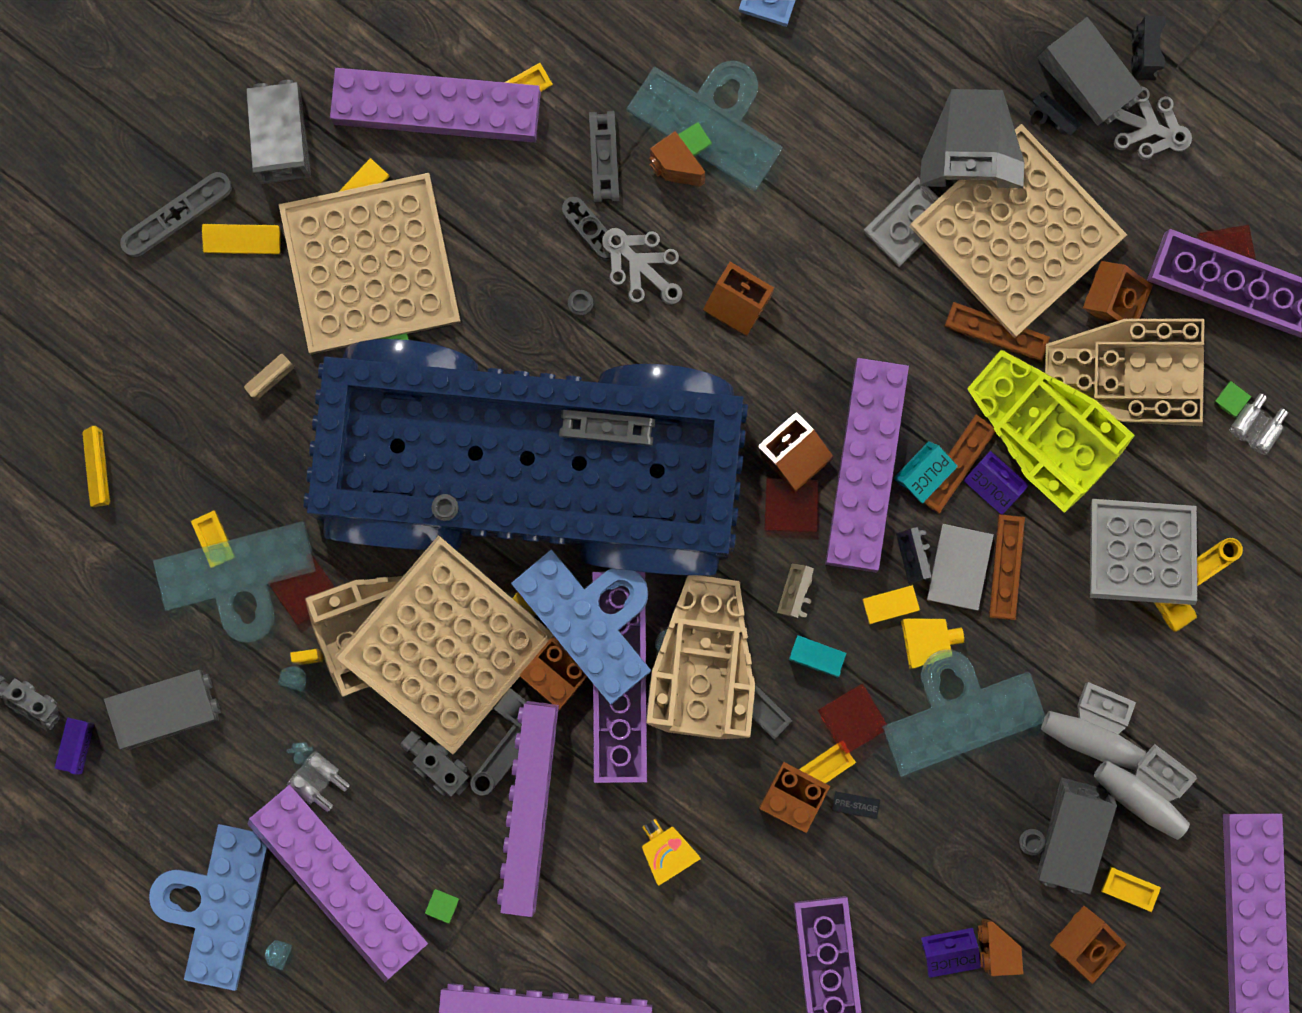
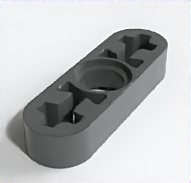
[562,197,618,260]

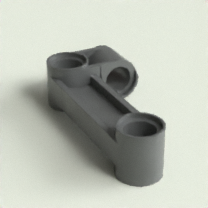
[471,688,527,795]

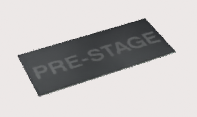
[832,791,880,819]

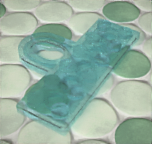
[627,61,783,192]
[153,521,317,642]
[882,650,1045,776]

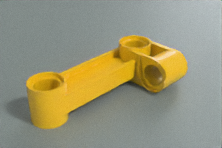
[1154,538,1243,632]

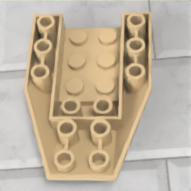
[1045,319,1204,426]

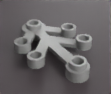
[1114,87,1192,160]
[602,228,682,305]

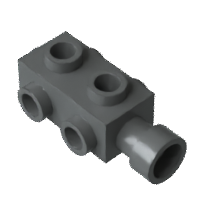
[0,675,59,731]
[400,730,470,797]

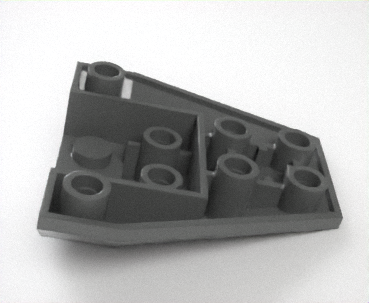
[920,89,1025,188]

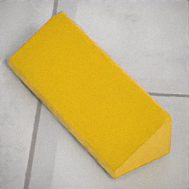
[202,224,281,254]
[83,426,110,507]

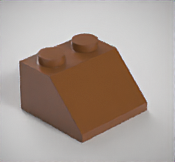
[649,131,705,186]
[1083,261,1153,323]
[1050,906,1127,984]

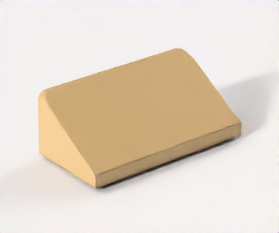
[244,354,294,400]

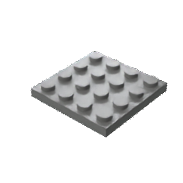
[1090,499,1197,605]

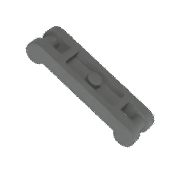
[589,111,619,202]
[559,410,655,446]

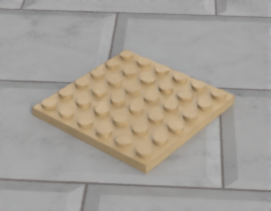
[909,124,1127,338]
[279,173,461,355]
[335,536,554,754]

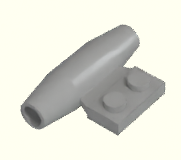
[1041,682,1146,770]
[1094,744,1197,840]

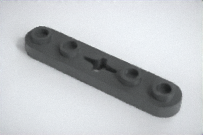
[120,172,232,257]

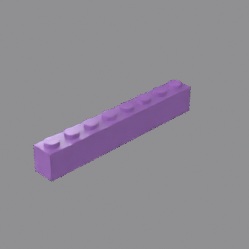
[497,701,559,917]
[439,984,652,1013]

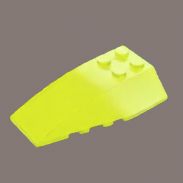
[967,350,1135,513]

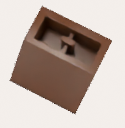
[703,262,774,337]
[758,412,834,492]
[519,636,588,710]
[759,762,830,833]
[978,919,1023,976]

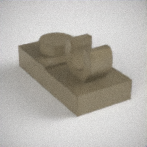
[777,564,814,618]

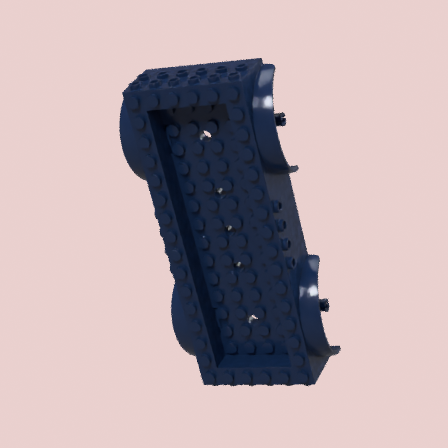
[304,339,748,576]

